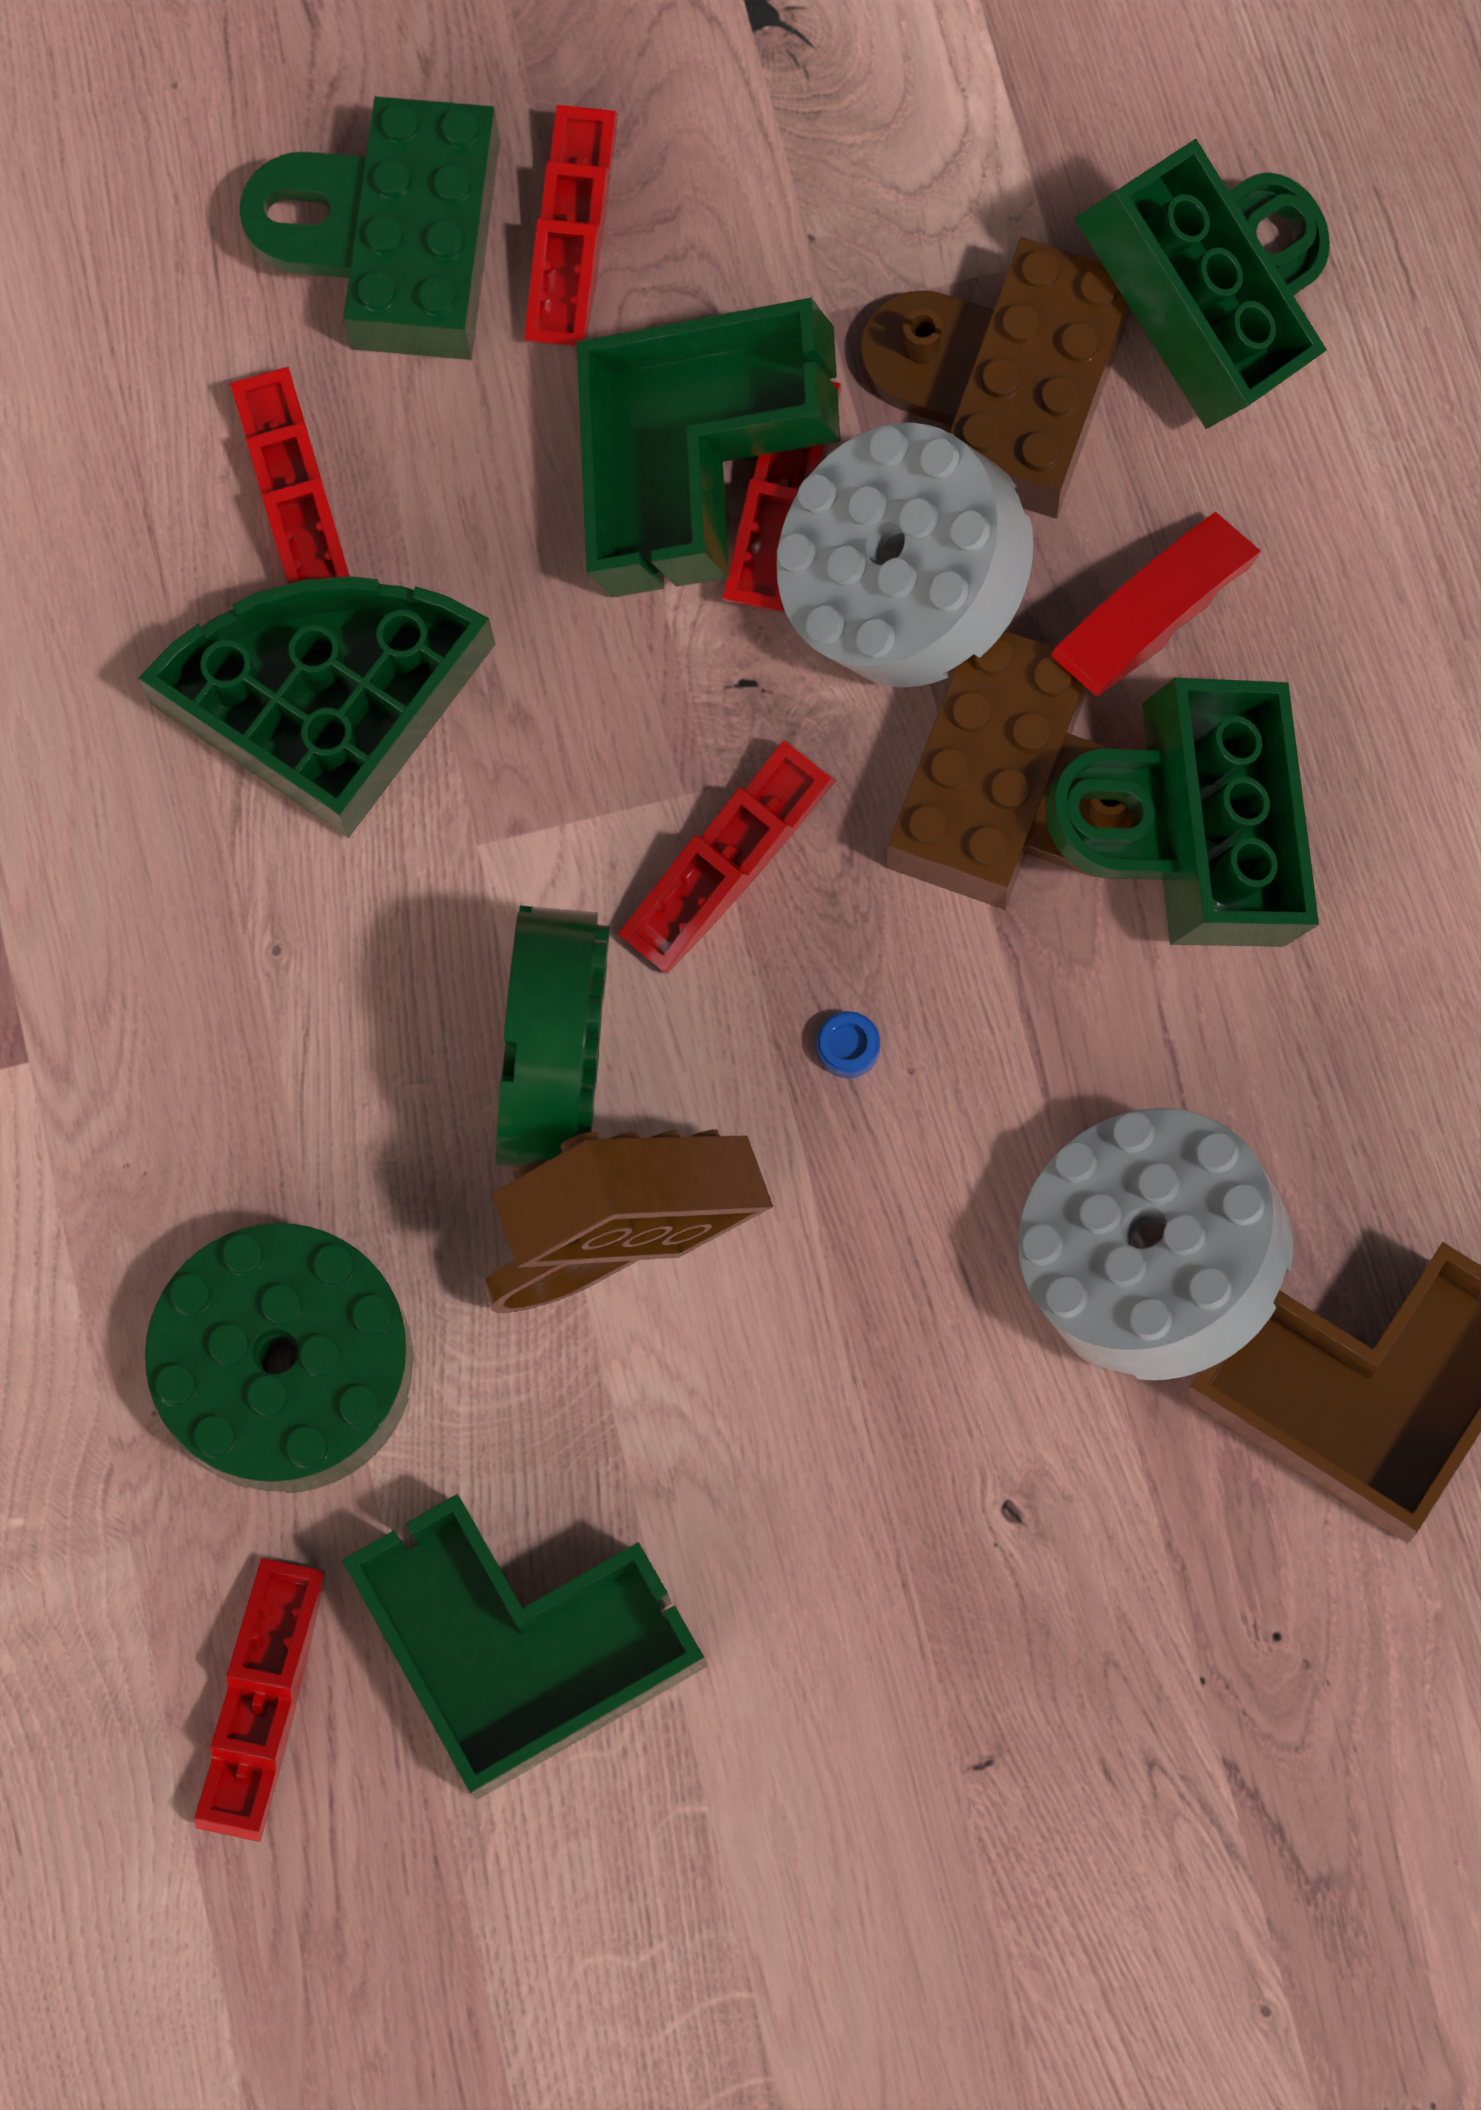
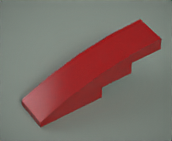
[524,104,618,347]
[230,366,350,584]
[723,381,842,613]
[1050,511,1261,696]
[617,740,836,974]
[194,1558,325,1842]

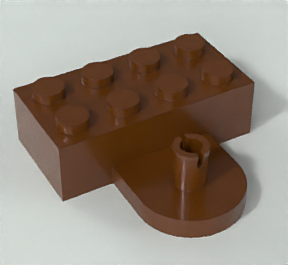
[861,237,1131,519]
[887,631,1133,910]
[483,1129,774,1313]

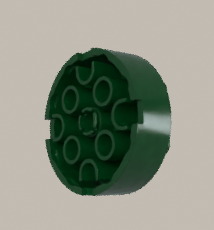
[496,905,610,1167]
[145,1223,414,1493]

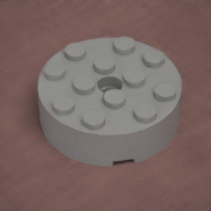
[777,423,1033,687]
[1018,1108,1293,1381]

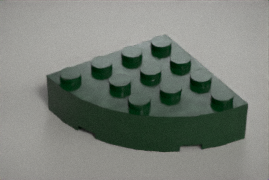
[138,576,496,838]

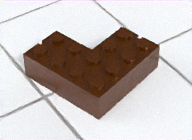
[1184,1242,1481,1544]

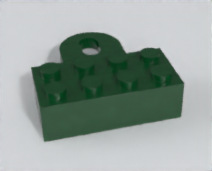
[239,96,500,360]
[1074,138,1330,429]
[1045,677,1319,947]

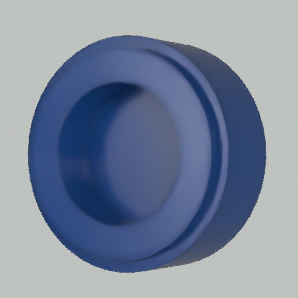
[816,1011,880,1078]

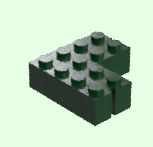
[576,297,841,598]
[342,1494,708,1800]

